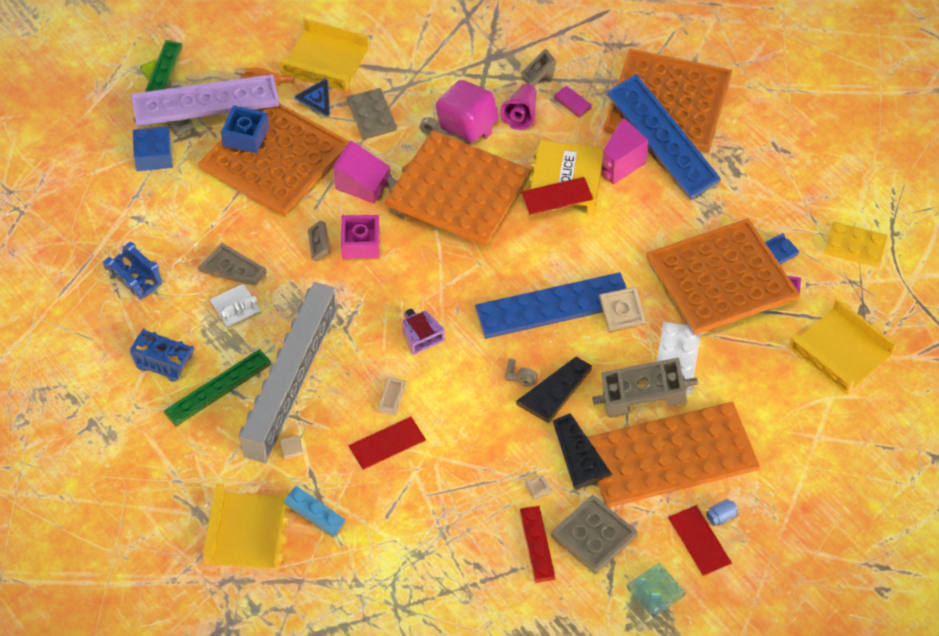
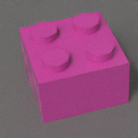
[341,215,380,259]

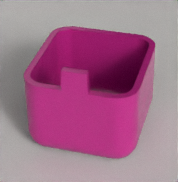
[435,80,499,142]

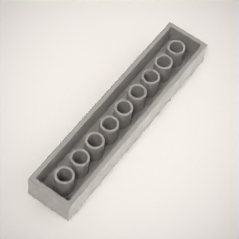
[239,282,338,464]

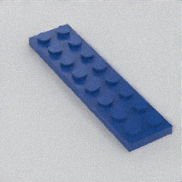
[607,74,721,200]
[475,272,627,339]

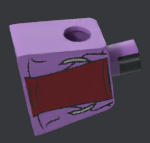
[402,308,445,355]

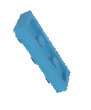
[283,485,346,538]

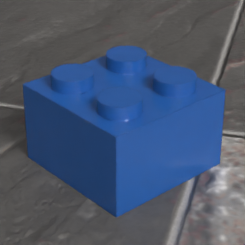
[221,105,269,154]
[133,126,173,171]

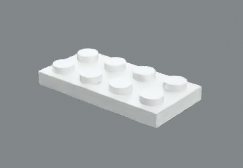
[657,322,701,395]

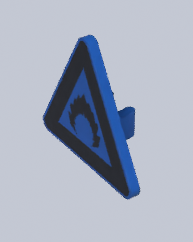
[294,79,330,117]

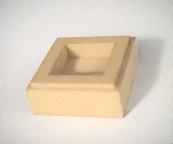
[280,435,304,460]
[525,474,552,501]

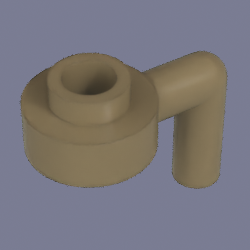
[419,117,448,136]
[505,359,537,386]

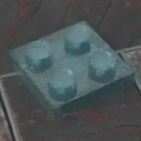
[627,562,686,618]

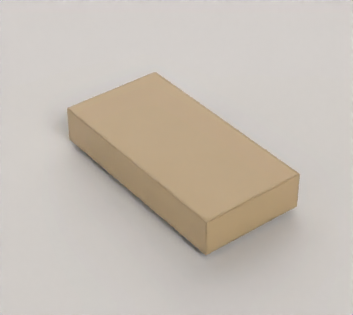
[377,377,407,417]

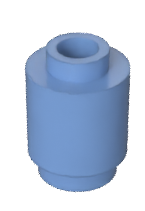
[706,499,738,526]

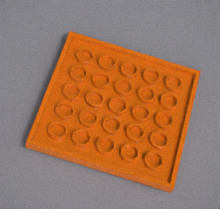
[604,48,732,153]
[198,103,350,217]
[385,130,531,246]
[646,218,799,335]

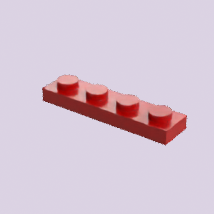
[520,505,556,583]

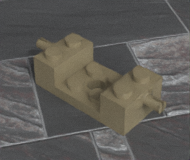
[592,358,698,417]

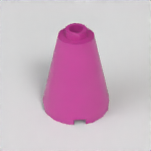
[500,84,537,130]

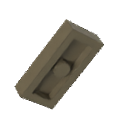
[308,220,330,261]

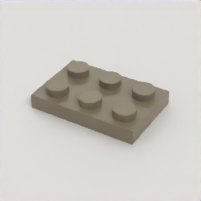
[347,88,397,140]

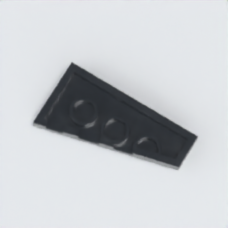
[516,357,592,424]
[552,413,613,490]

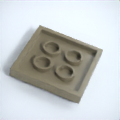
[551,495,638,574]

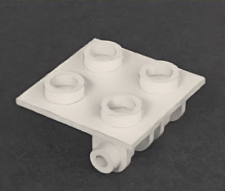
[210,284,261,327]

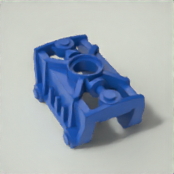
[103,241,162,300]
[130,328,195,382]

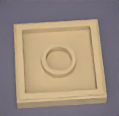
[599,287,646,332]

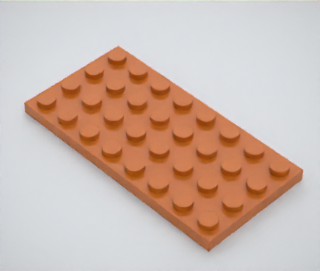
[587,401,760,507]

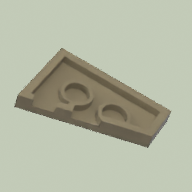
[198,243,267,285]

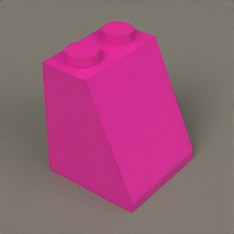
[601,118,648,185]
[333,140,392,204]

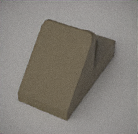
[521,48,556,86]

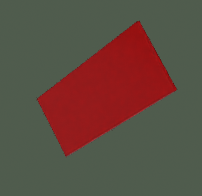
[521,177,594,215]
[348,416,426,470]
[668,505,732,576]

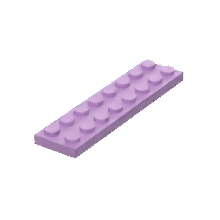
[131,75,279,126]

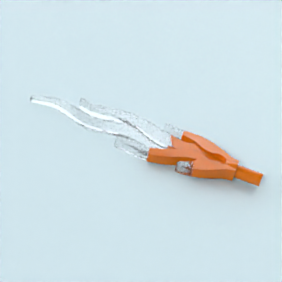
[166,67,294,89]

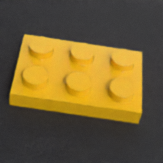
[824,221,888,268]

